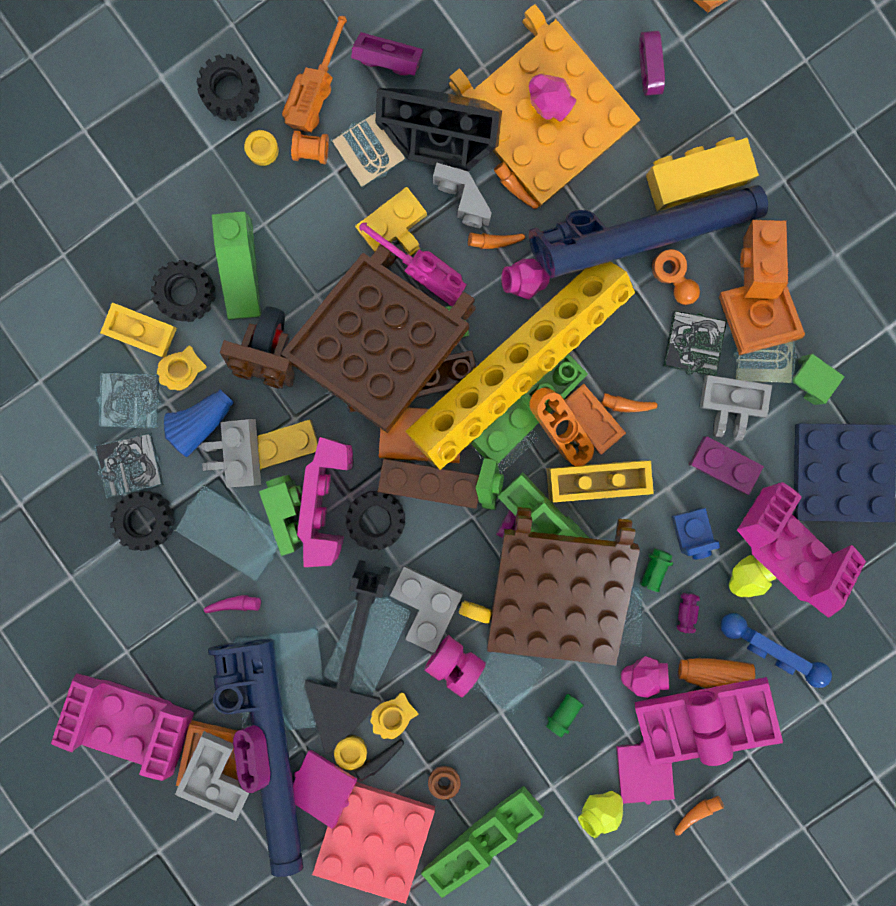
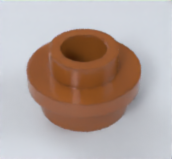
[428,766,461,800]

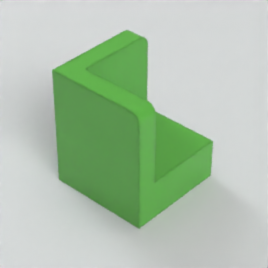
[792,354,845,405]

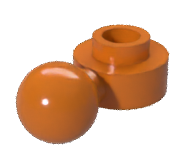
[652,249,700,305]

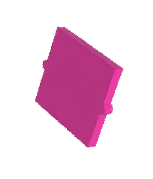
[616,740,675,805]
[293,750,357,829]

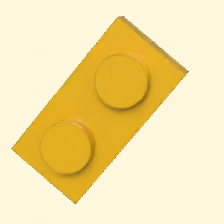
[100,303,177,358]
[257,420,318,470]

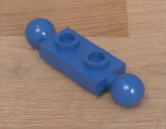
[721,613,832,688]

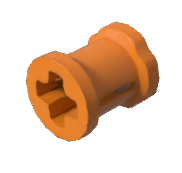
[291,131,329,164]

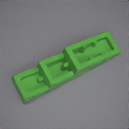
[421,786,545,898]

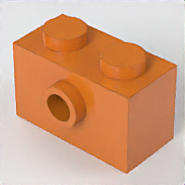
[740,220,788,299]

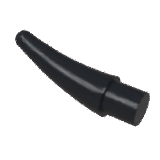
[354,739,404,782]

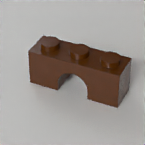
[378,459,479,509]

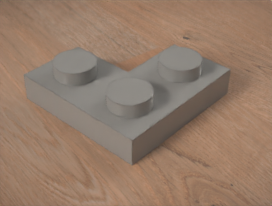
[390,565,463,653]
[175,731,249,821]

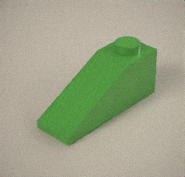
[212,211,261,320]

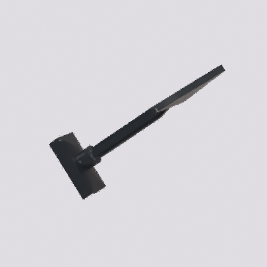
[304,560,391,754]

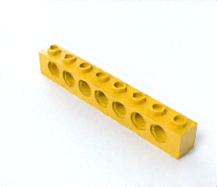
[405,261,635,470]

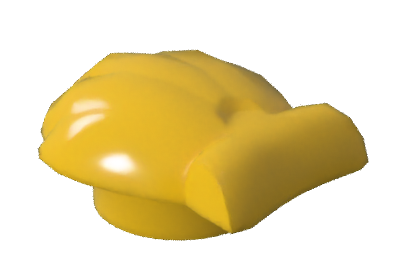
[157,345,207,391]
[370,692,419,739]

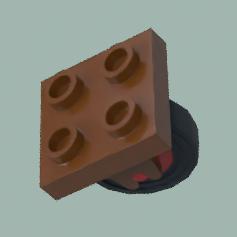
[220,306,296,389]

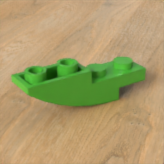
[471,354,588,463]
[497,472,589,538]

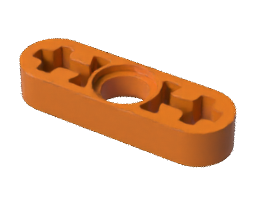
[529,388,594,466]

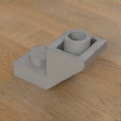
[433,163,492,228]

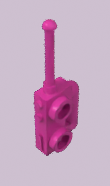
[359,223,467,306]

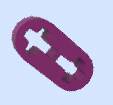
[639,30,665,96]
[233,725,270,793]

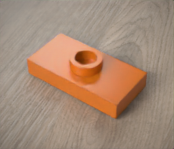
[564,384,626,454]

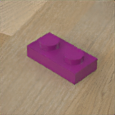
[351,32,424,76]
[689,436,764,495]

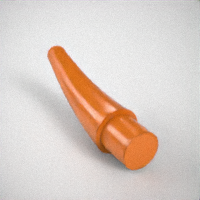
[494,162,539,209]
[468,233,525,249]
[601,393,658,412]
[675,796,724,836]

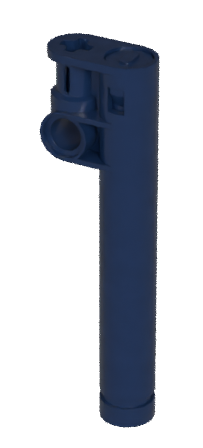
[529,185,768,278]
[208,638,304,877]

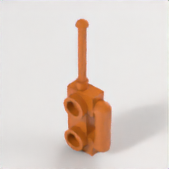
[282,16,347,133]

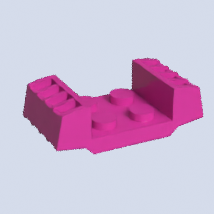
[297,437,353,567]
[737,482,866,618]
[51,673,195,781]

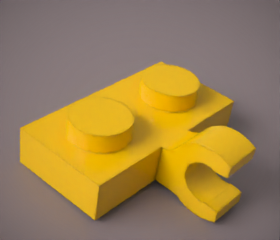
[355,187,427,256]

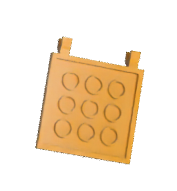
[449,4,640,207]

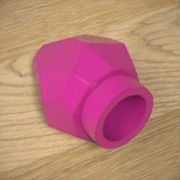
[529,74,577,122]
[501,259,550,300]
[621,656,669,698]

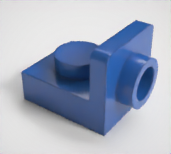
[672,507,720,559]

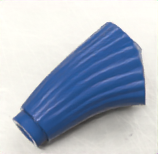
[164,389,234,457]

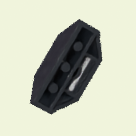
[375,88,502,172]

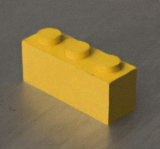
[646,137,759,212]
[546,460,654,503]

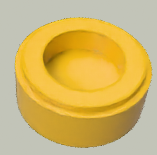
[244,130,279,166]
[458,601,492,624]
[334,735,367,770]

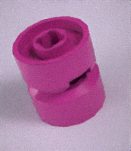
[424,635,486,697]

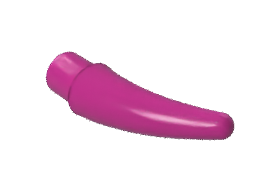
[204,595,261,614]

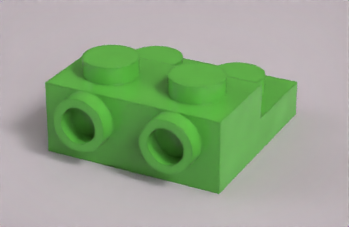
[259,474,303,556]

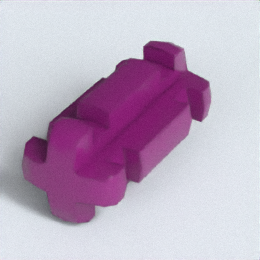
[677,593,700,633]

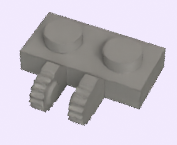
[700,375,772,441]
[201,419,261,488]

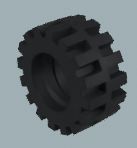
[196,54,260,121]
[151,260,216,322]
[110,491,175,551]
[346,491,405,550]

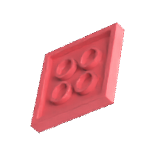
[312,782,435,904]

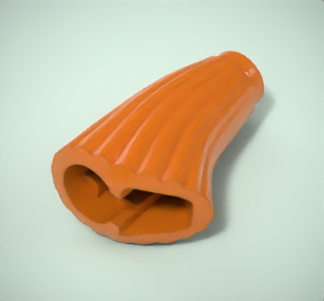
[678,658,755,689]

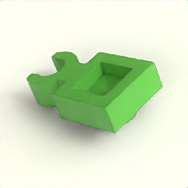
[476,458,504,510]

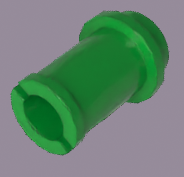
[639,548,673,592]
[546,693,584,738]

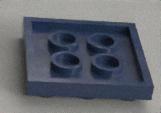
[793,423,896,522]

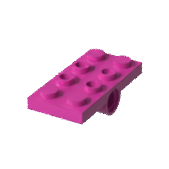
[635,677,783,766]

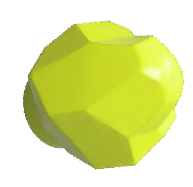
[729,555,776,597]
[578,791,623,838]

